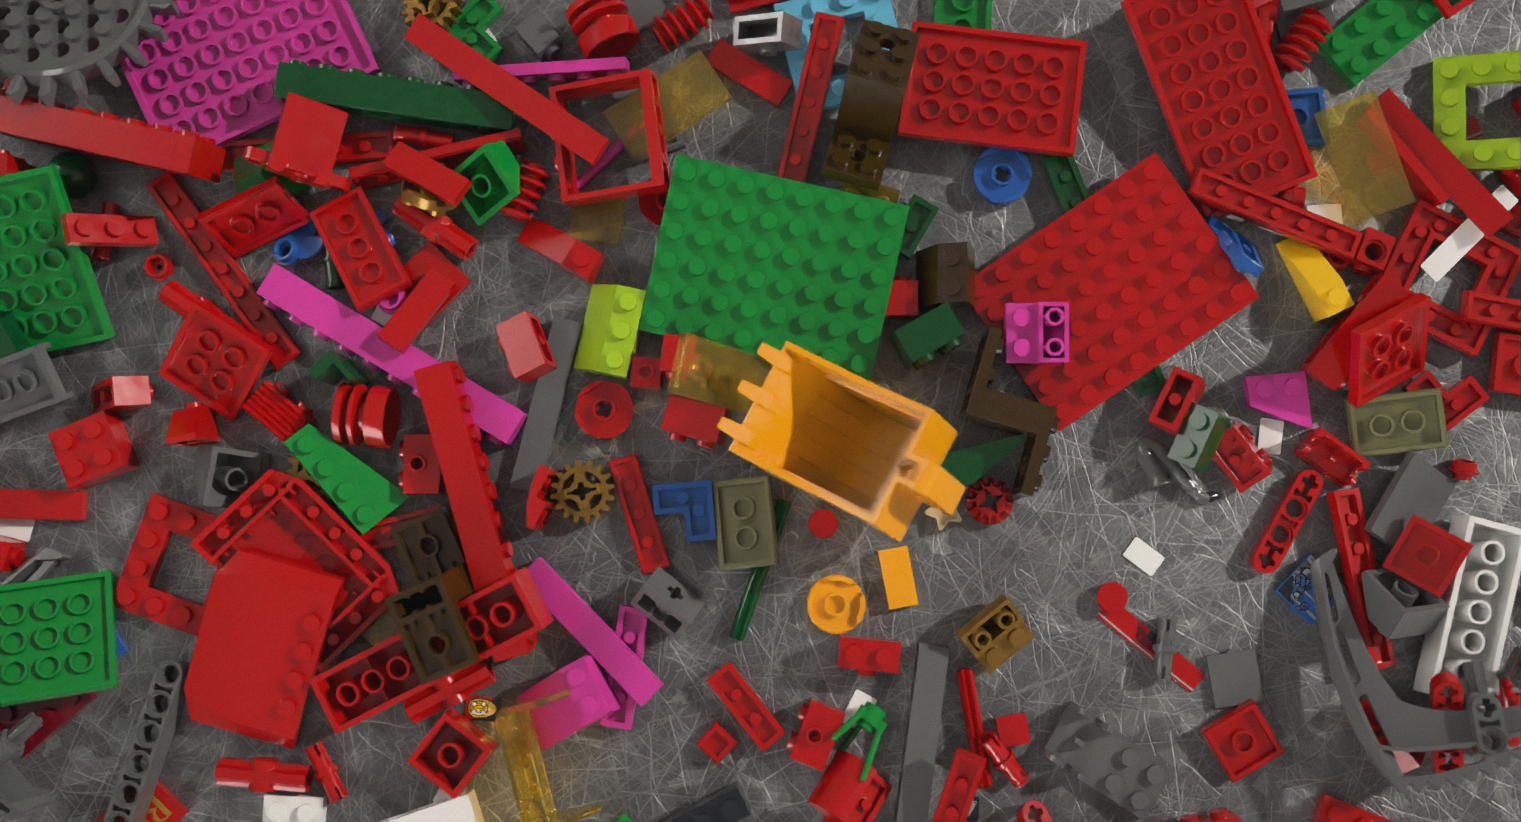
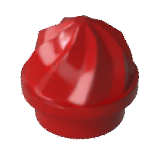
[1277,184,1306,209]

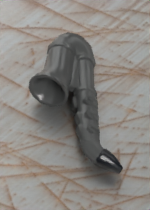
[1134,437,1223,504]

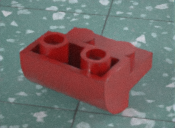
[807,750,893,822]

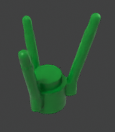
[832,701,888,781]

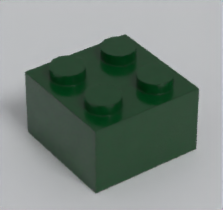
[889,302,965,370]

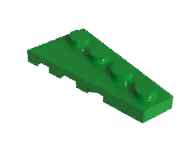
[283,423,410,535]

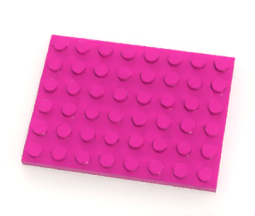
[120,0,382,147]

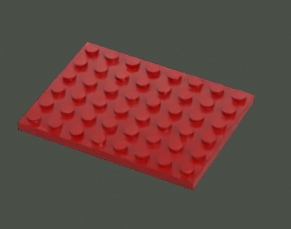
[972,152,1260,432]

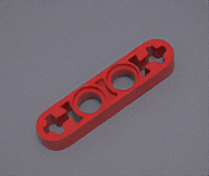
[1249,469,1323,573]
[1429,672,1464,773]

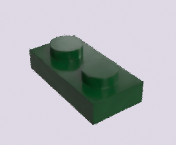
[899,194,939,260]

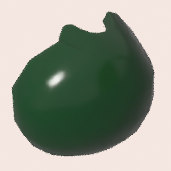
[49,151,98,198]

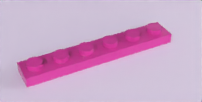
[452,57,630,88]

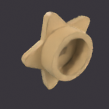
[924,501,962,530]

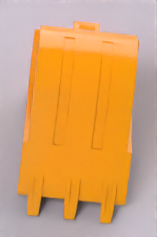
[717,341,966,543]

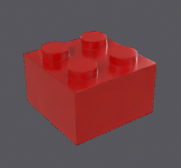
[48,410,140,490]
[407,708,500,800]

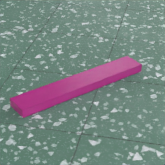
[527,557,664,707]

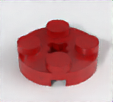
[575,380,634,439]

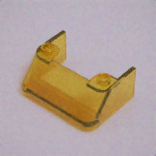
[495,689,601,822]

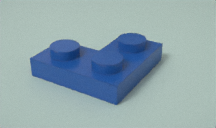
[652,480,717,542]

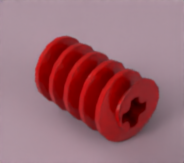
[649,0,714,52]
[1272,7,1333,73]
[499,157,553,223]

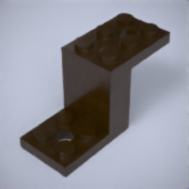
[821,19,920,191]
[958,327,1059,498]
[384,506,481,685]

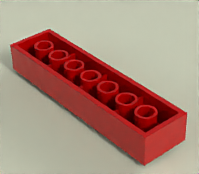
[0,89,226,183]
[308,566,554,734]

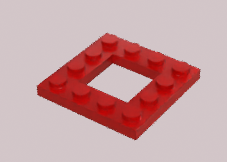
[1380,199,1521,358]
[113,493,220,636]

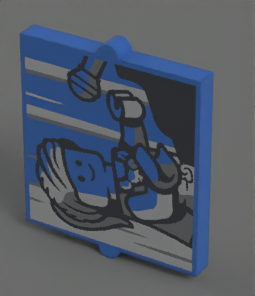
[1274,553,1346,625]

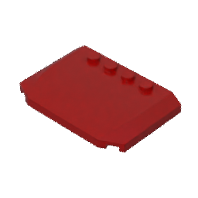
[190,469,399,672]
[184,548,346,749]

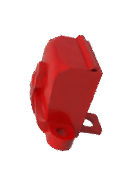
[243,92,352,193]

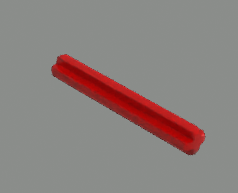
[956,668,993,789]

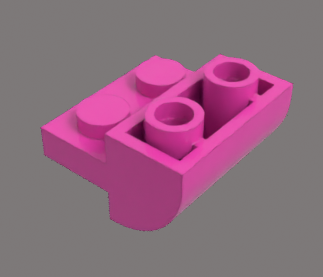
[1004,302,1069,365]

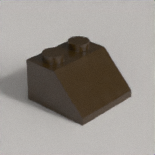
[916,242,975,310]

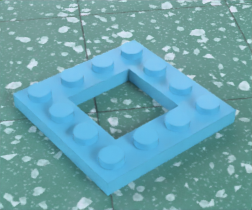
[773,0,898,111]

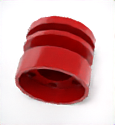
[565,0,641,59]
[331,382,401,449]

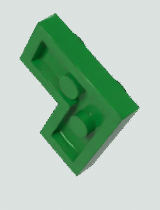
[449,0,504,62]

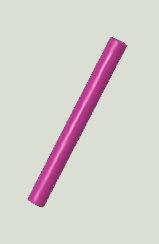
[577,116,645,193]

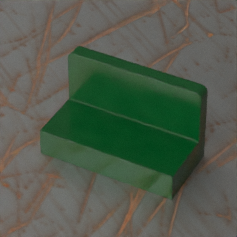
[307,350,371,386]

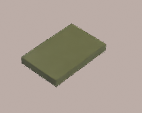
[1344,388,1449,457]
[712,475,780,571]

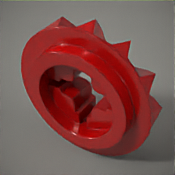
[966,477,1014,525]

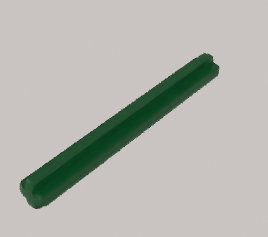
[729,498,791,641]

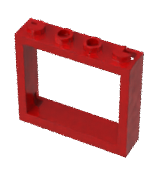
[549,68,670,207]

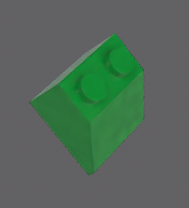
[453,140,520,226]

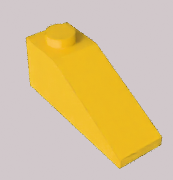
[1275,238,1355,323]

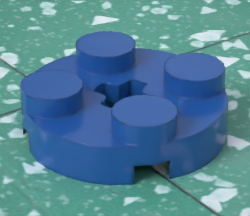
[972,147,1032,205]

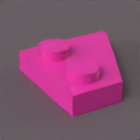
[1243,371,1313,429]

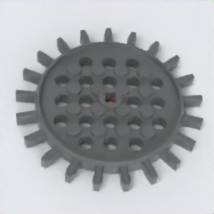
[0,0,180,107]

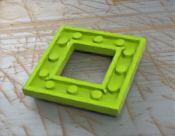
[1432,50,1521,172]

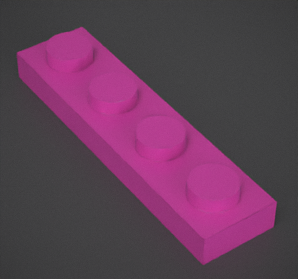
[600,605,650,730]

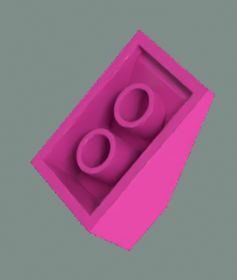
[517,655,621,751]

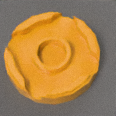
[807,575,866,634]

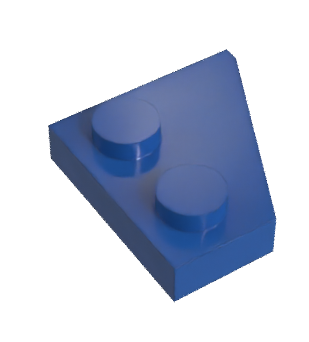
[1204,213,1264,278]

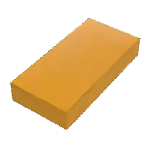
[877,545,919,610]

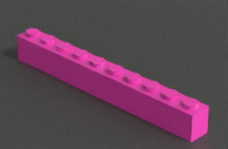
[256,263,528,446]

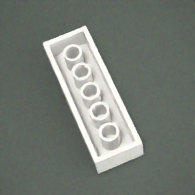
[1412,515,1521,709]

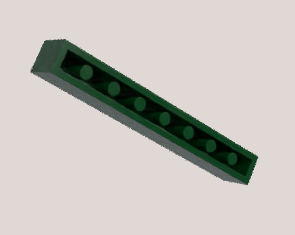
[273,59,516,134]

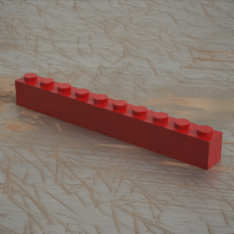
[414,361,537,663]

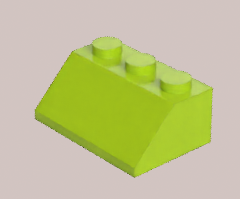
[573,284,647,381]

